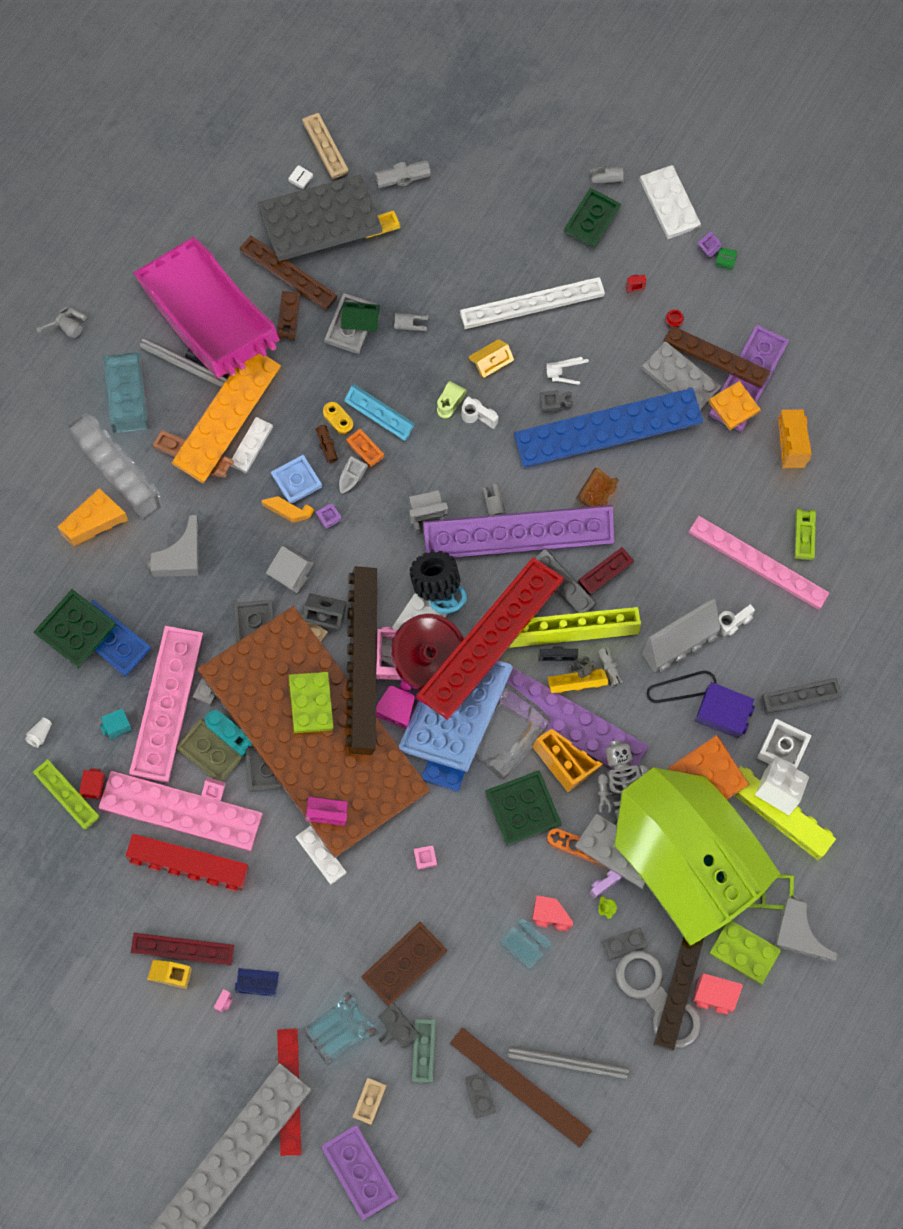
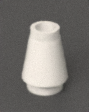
[25,718,52,748]

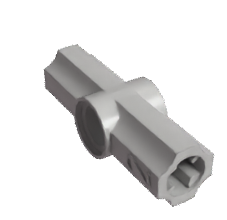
[375,160,431,188]

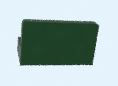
[341,301,380,332]

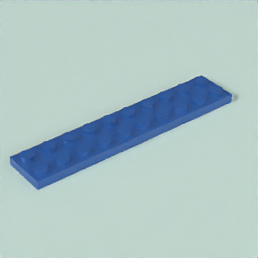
[514,388,703,468]

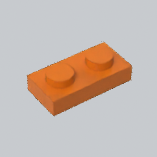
[346,429,385,469]

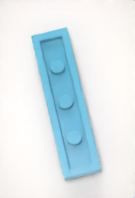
[344,384,415,441]

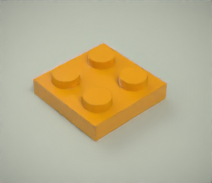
[708,381,761,431]

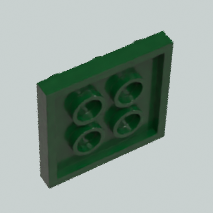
[33,589,117,669]
[485,770,562,846]

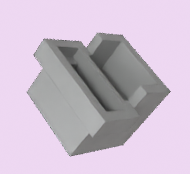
[409,490,448,535]
[266,546,315,593]

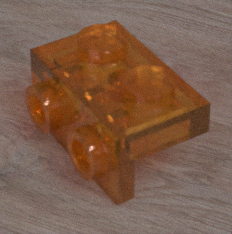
[576,467,619,507]

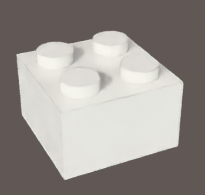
[757,719,812,769]
[755,756,809,815]

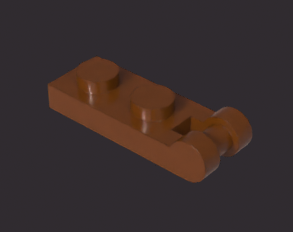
[277,291,300,340]

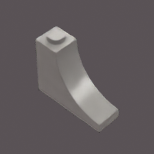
[147,515,199,577]
[774,896,837,962]

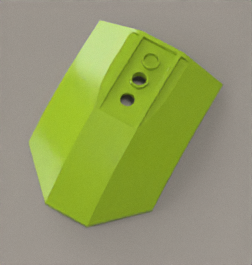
[614,767,780,945]

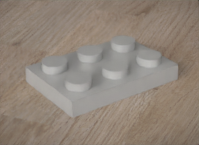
[324,293,378,354]

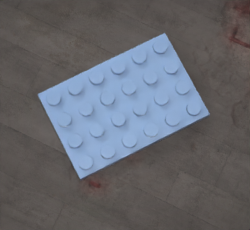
[399,661,513,772]

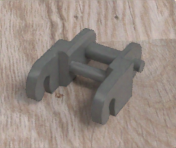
[568,656,597,678]

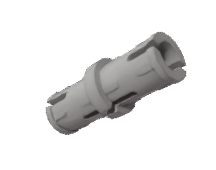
[597,647,623,687]

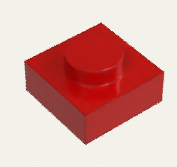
[625,274,647,293]

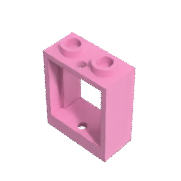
[376,627,402,680]

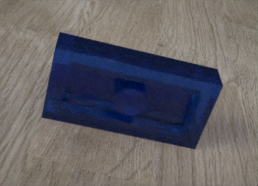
[234,968,279,997]

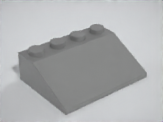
[642,598,721,673]

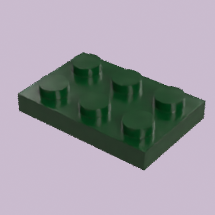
[564,187,621,249]

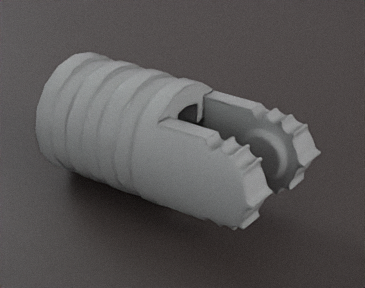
[590,166,623,183]
[394,312,428,332]
[483,483,506,515]

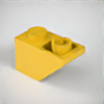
[147,960,192,990]

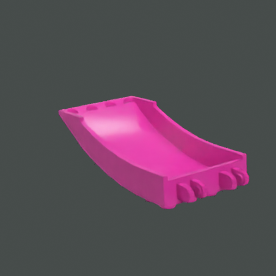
[133,237,280,378]

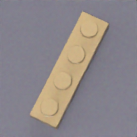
[302,113,349,180]

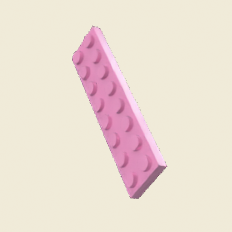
[129,626,203,783]
[99,771,263,852]

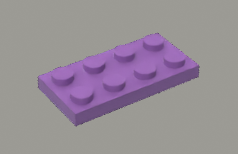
[321,1125,399,1221]

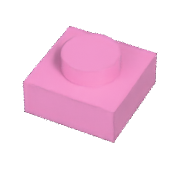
[201,777,226,801]
[414,845,437,870]
[213,989,233,1013]

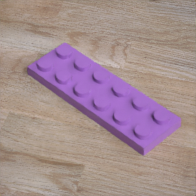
[708,324,789,432]

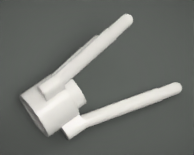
[546,357,589,385]

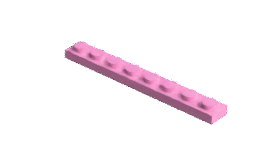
[689,516,829,610]

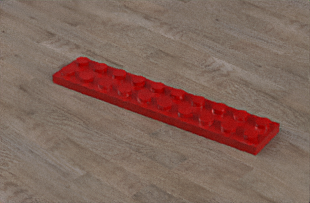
[417,557,564,720]

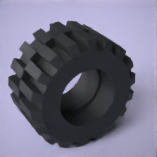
[409,550,461,601]

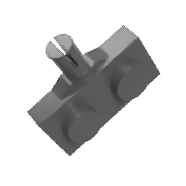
[378,1003,420,1048]

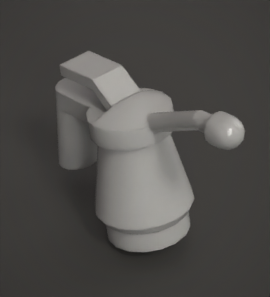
[36,306,88,339]

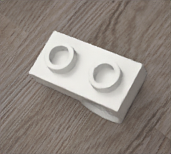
[461,396,499,429]
[719,604,755,637]

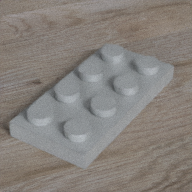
[641,341,721,411]
[575,814,646,889]

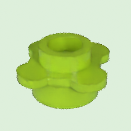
[598,896,617,919]

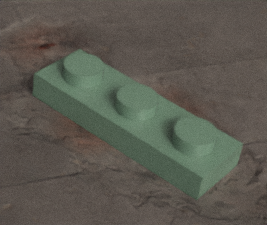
[412,1019,436,1083]

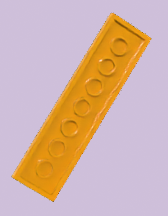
[171,354,281,484]

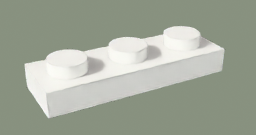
[230,417,273,474]
[295,826,347,885]

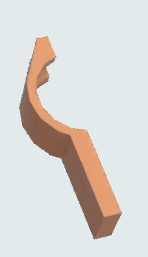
[152,430,234,478]

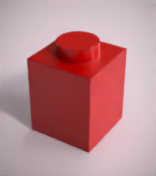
[79,768,106,800]

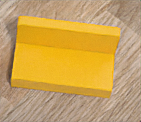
[469,339,514,378]

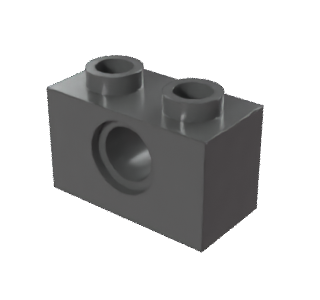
[303,593,347,630]

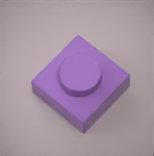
[697,231,724,257]
[316,503,342,529]

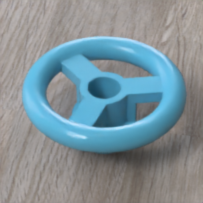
[430,586,467,614]

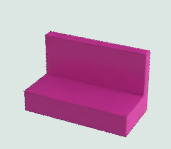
[305,797,348,826]

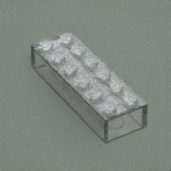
[68,413,161,521]

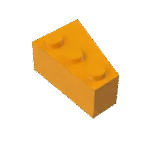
[778,409,812,468]
[57,488,128,547]
[532,729,603,792]

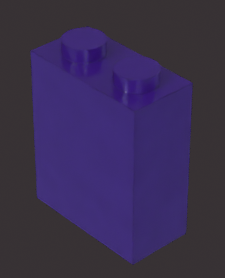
[695,682,755,738]

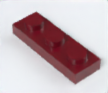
[578,547,634,596]

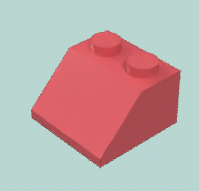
[692,973,743,1015]

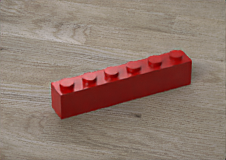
[125,833,249,892]

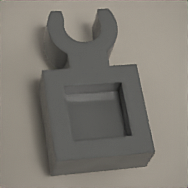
[540,390,573,412]

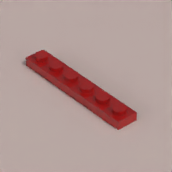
[277,1028,301,1156]

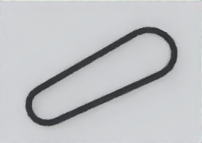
[647,671,717,703]

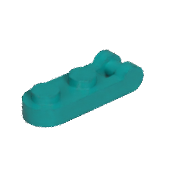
[205,710,252,757]

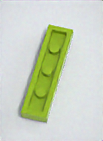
[33,759,100,830]

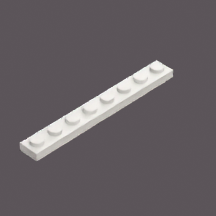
[460,277,605,329]

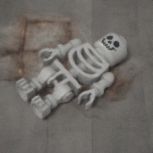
[598,740,649,819]

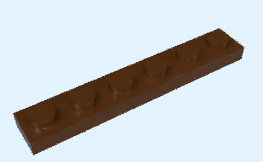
[239,235,337,311]
[664,326,770,389]

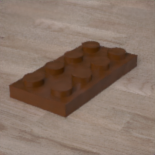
[361,921,448,1007]

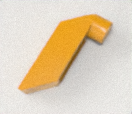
[261,496,314,523]

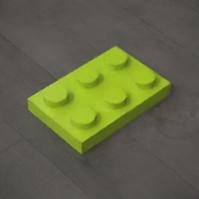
[289,672,333,733]
[709,920,781,985]

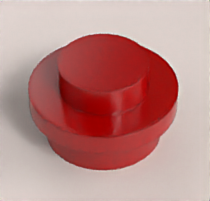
[665,309,684,327]

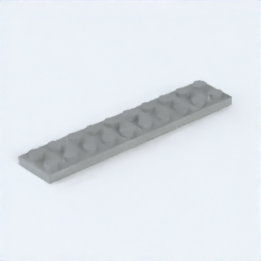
[150,1063,312,1229]

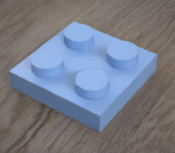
[271,455,322,504]

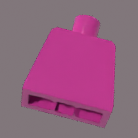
[376,680,415,729]

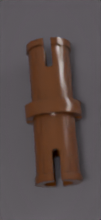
[315,425,339,463]

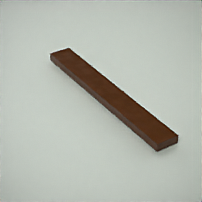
[450,1027,592,1148]

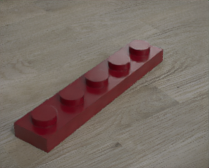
[130,933,235,966]

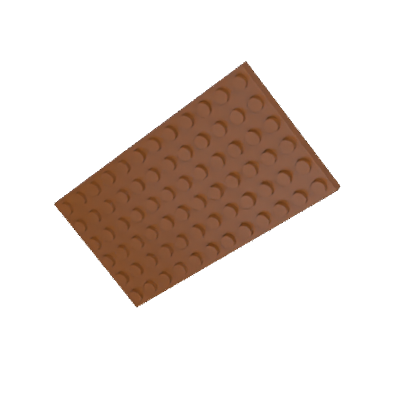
[198,606,430,859]

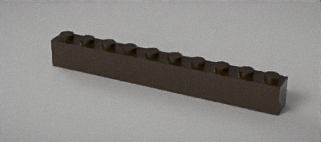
[346,566,377,755]

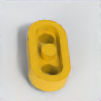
[323,402,353,435]

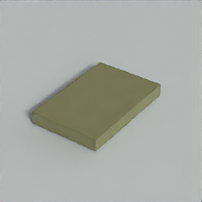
[176,718,246,782]

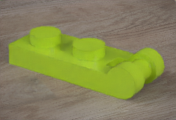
[794,508,816,560]

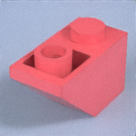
[532,895,573,931]

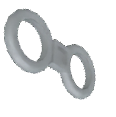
[616,950,701,1048]

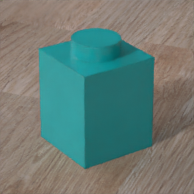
[100,708,132,740]

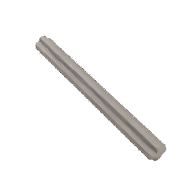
[140,338,228,387]
[508,1046,629,1079]

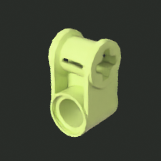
[437,381,467,419]

